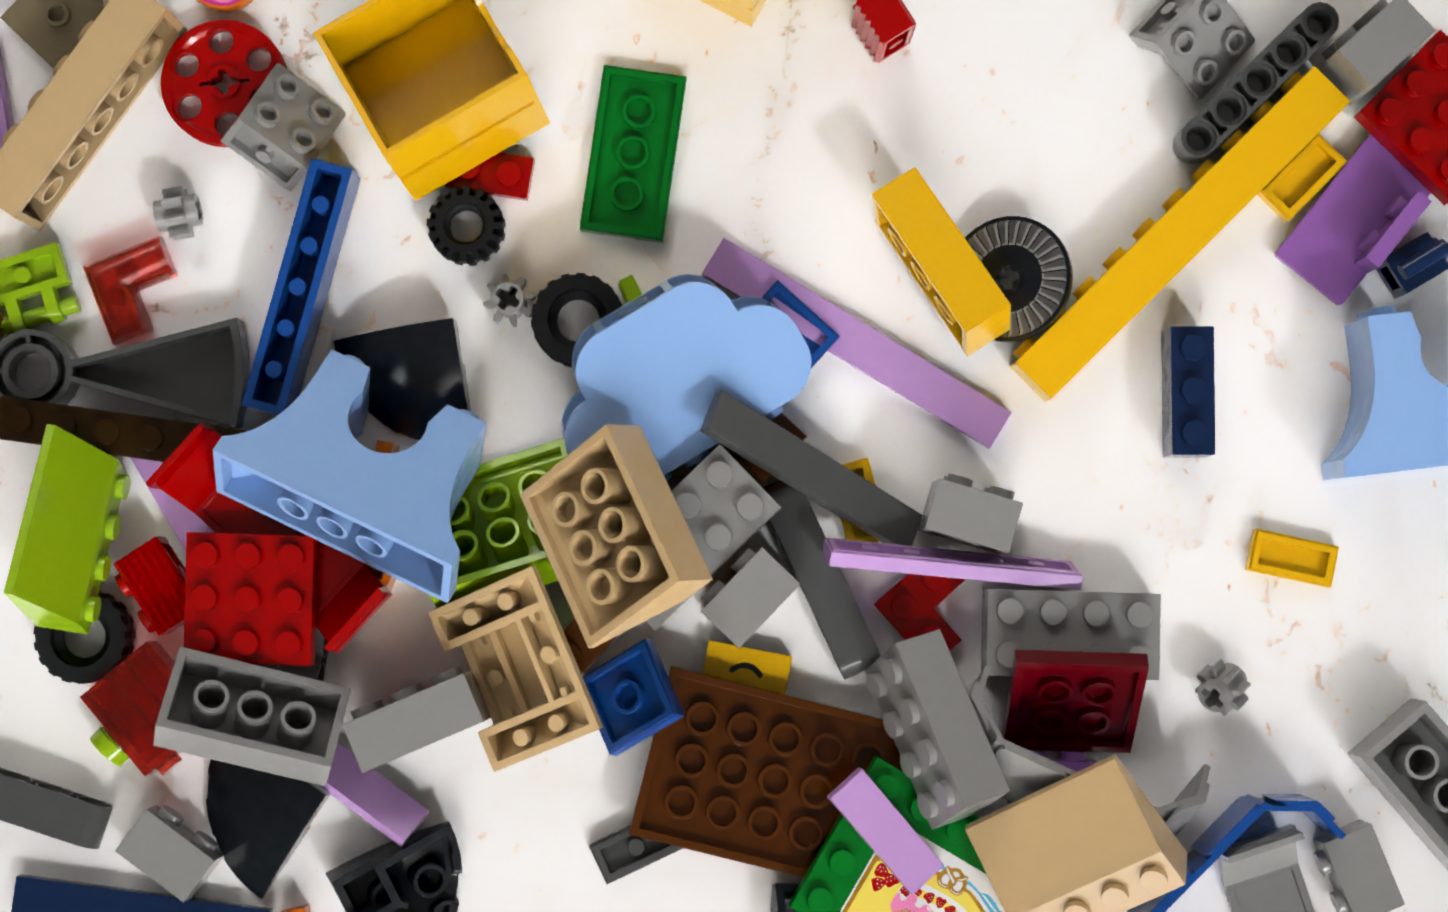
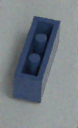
[1161,326,1215,458]

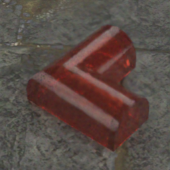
[82,236,178,345]

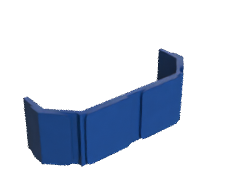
[1127,794,1346,912]

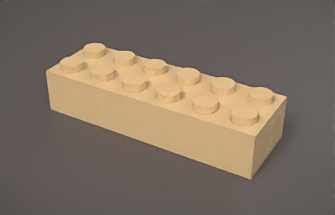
[0,0,188,231]

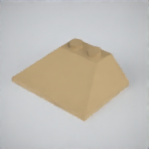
[428,565,603,772]

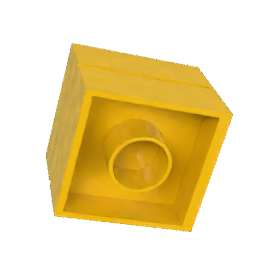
[313,0,550,201]

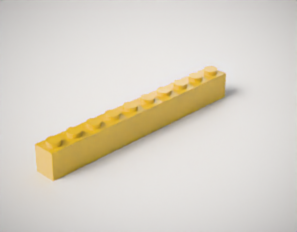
[1010,66,1351,403]

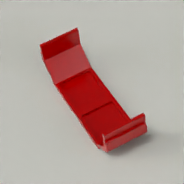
[145,423,393,654]

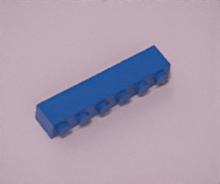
[241,158,361,415]

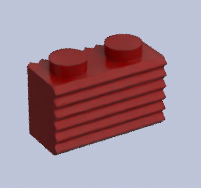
[851,0,917,63]
[113,536,185,636]

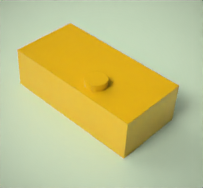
[871,167,1011,357]

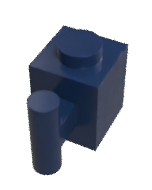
[1376,232,1448,299]

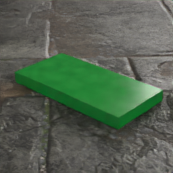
[579,65,687,243]

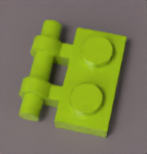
[0,242,82,336]

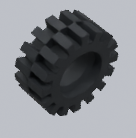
[426,186,506,266]

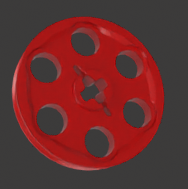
[161,20,287,148]

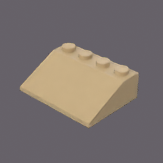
[519,424,713,648]
[965,754,1187,912]

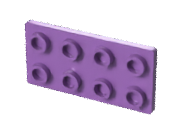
[1274,133,1432,306]

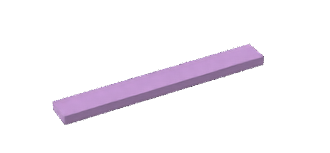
[702,238,1012,449]

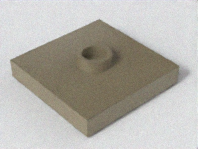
[0,0,104,69]

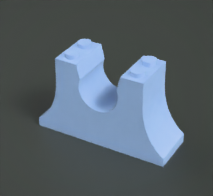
[1321,305,1448,481]
[213,349,486,604]

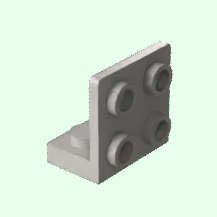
[1128,0,1255,99]
[221,63,346,192]

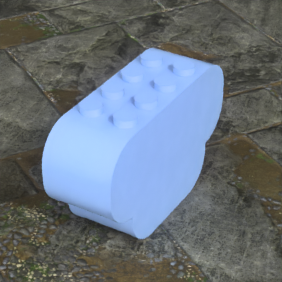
[561,274,811,481]

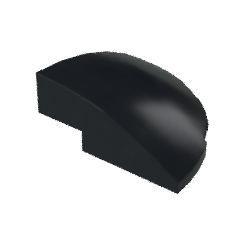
[334,318,471,440]
[206,759,331,899]
[325,821,462,912]

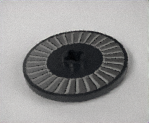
[965,216,1073,343]

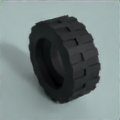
[531,272,622,368]
[33,591,136,684]

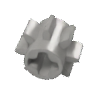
[153,186,203,240]
[483,273,537,327]
[1195,659,1251,716]

